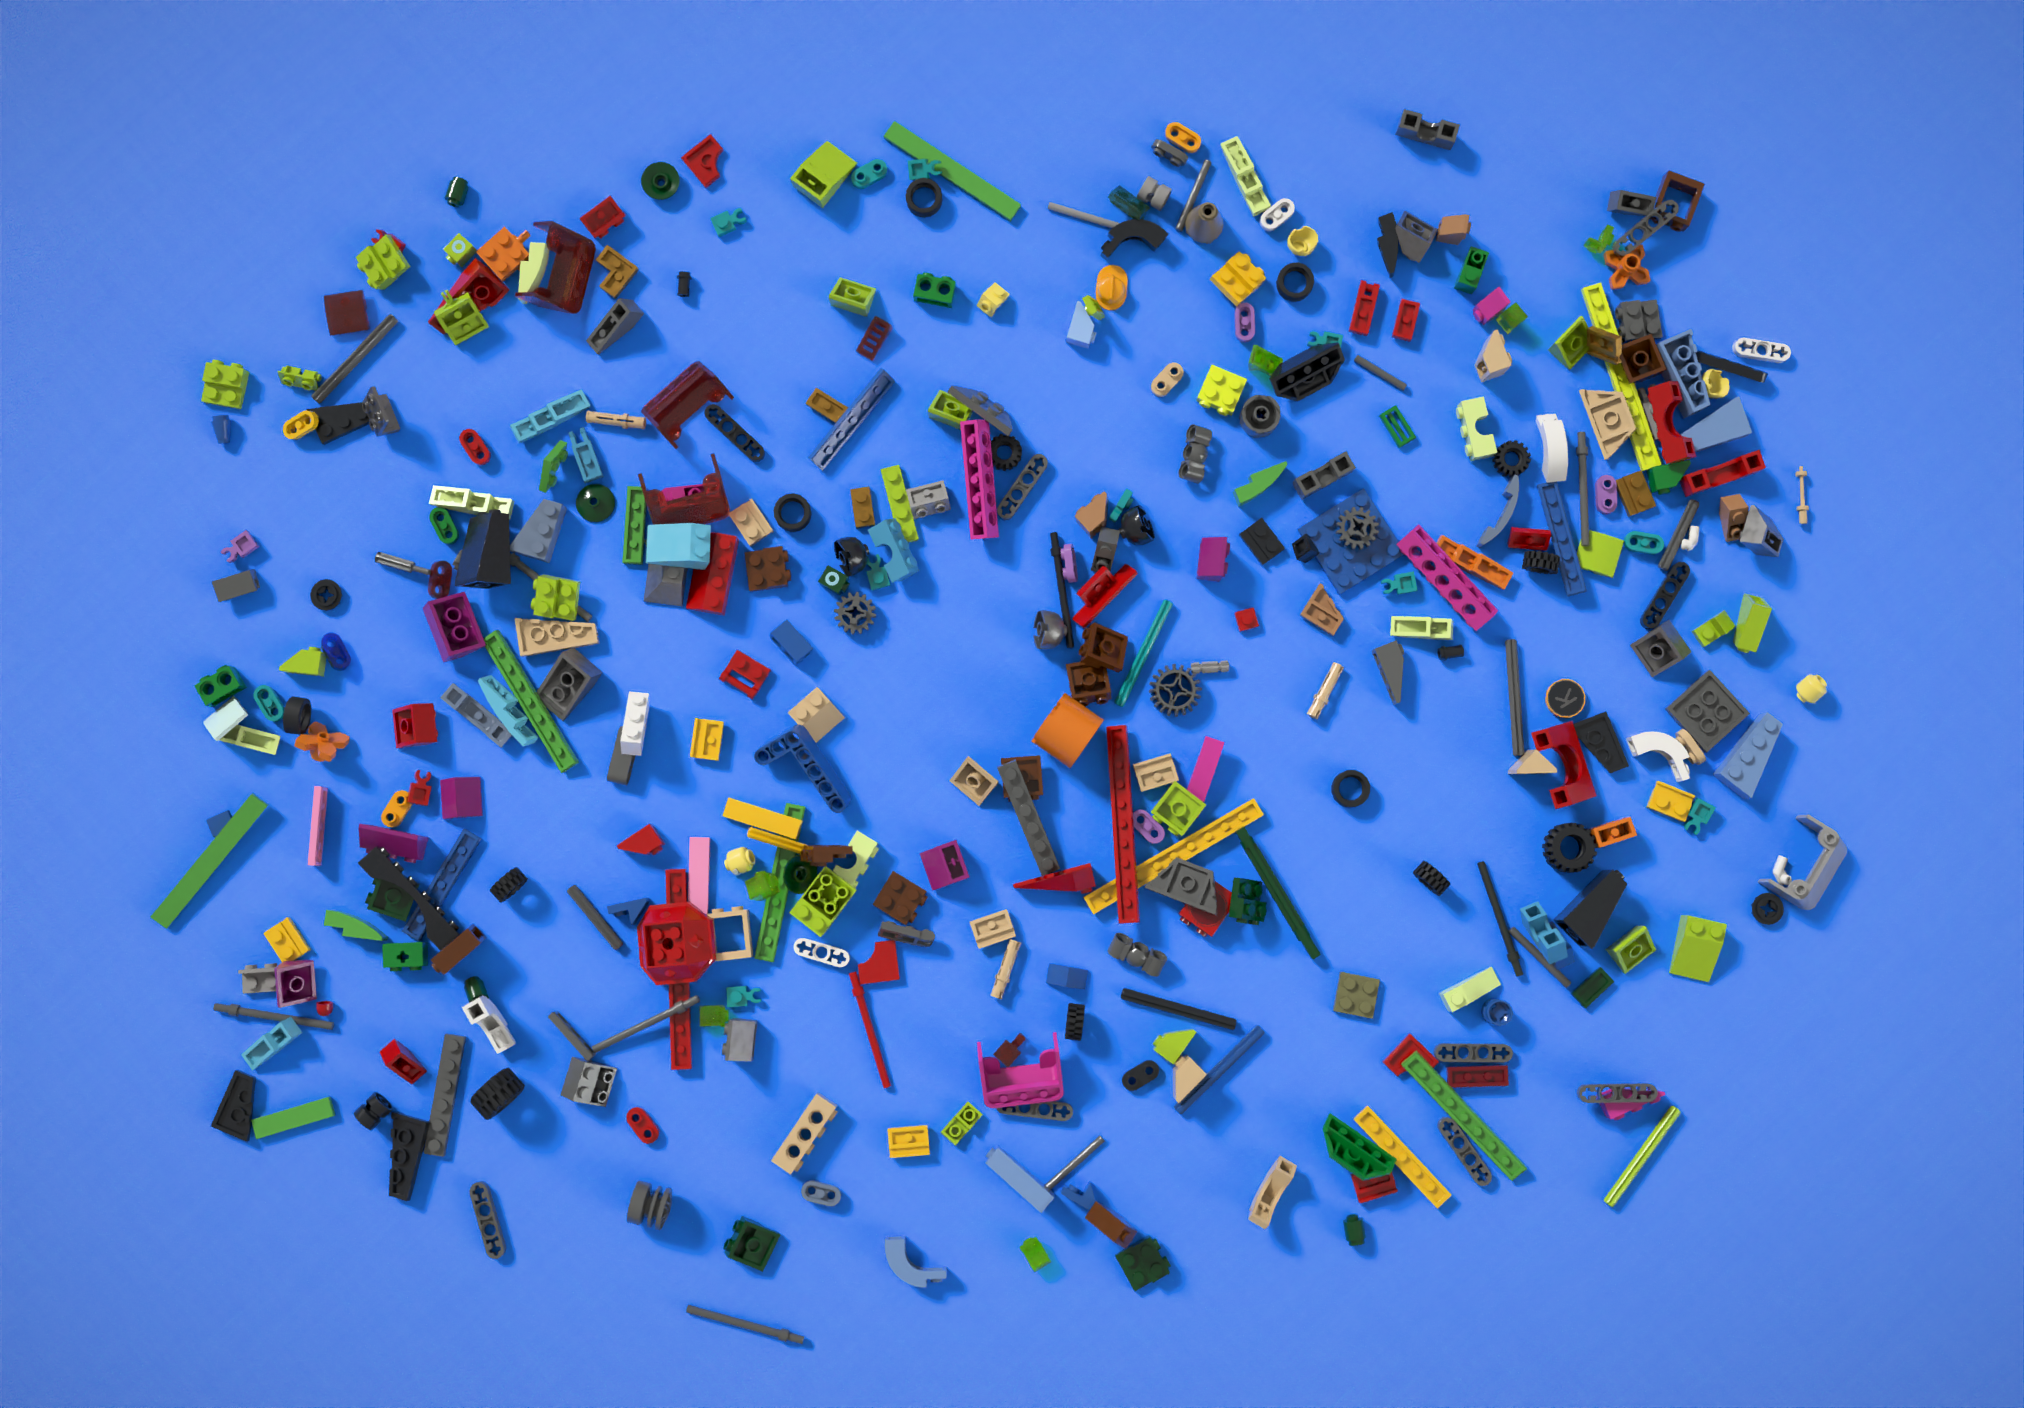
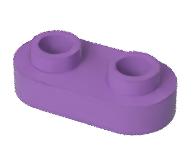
[1234,303,1255,342]
[1595,475,1617,514]
[1061,543,1078,583]
[1133,810,1165,844]

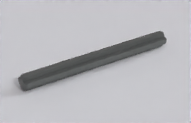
[311,314,398,404]
[1505,639,1525,756]

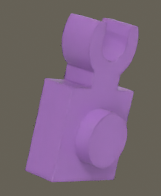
[221,530,260,563]

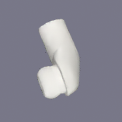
[1681,526,1699,551]
[1773,855,1792,885]

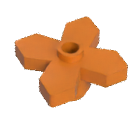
[1603,245,1650,290]
[294,721,350,762]

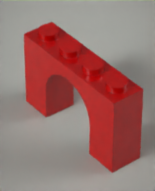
[1531,721,1596,809]

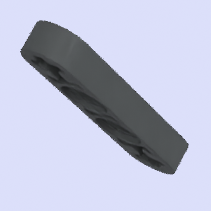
[1612,200,1679,256]
[997,454,1048,520]
[1433,1043,1513,1062]
[1577,1083,1658,1103]
[996,1101,1073,1121]
[1437,1117,1492,1186]
[469,1181,506,1259]

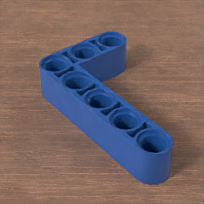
[754,724,852,813]

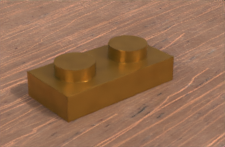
[805,388,848,423]
[850,486,875,529]

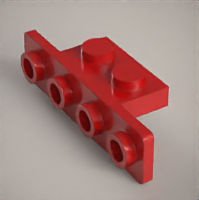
[1072,564,1138,628]

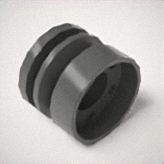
[627,1180,672,1231]

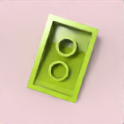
[1669,915,1727,982]

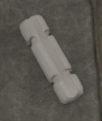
[1191,660,1229,674]

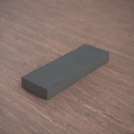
[548,1011,596,1061]

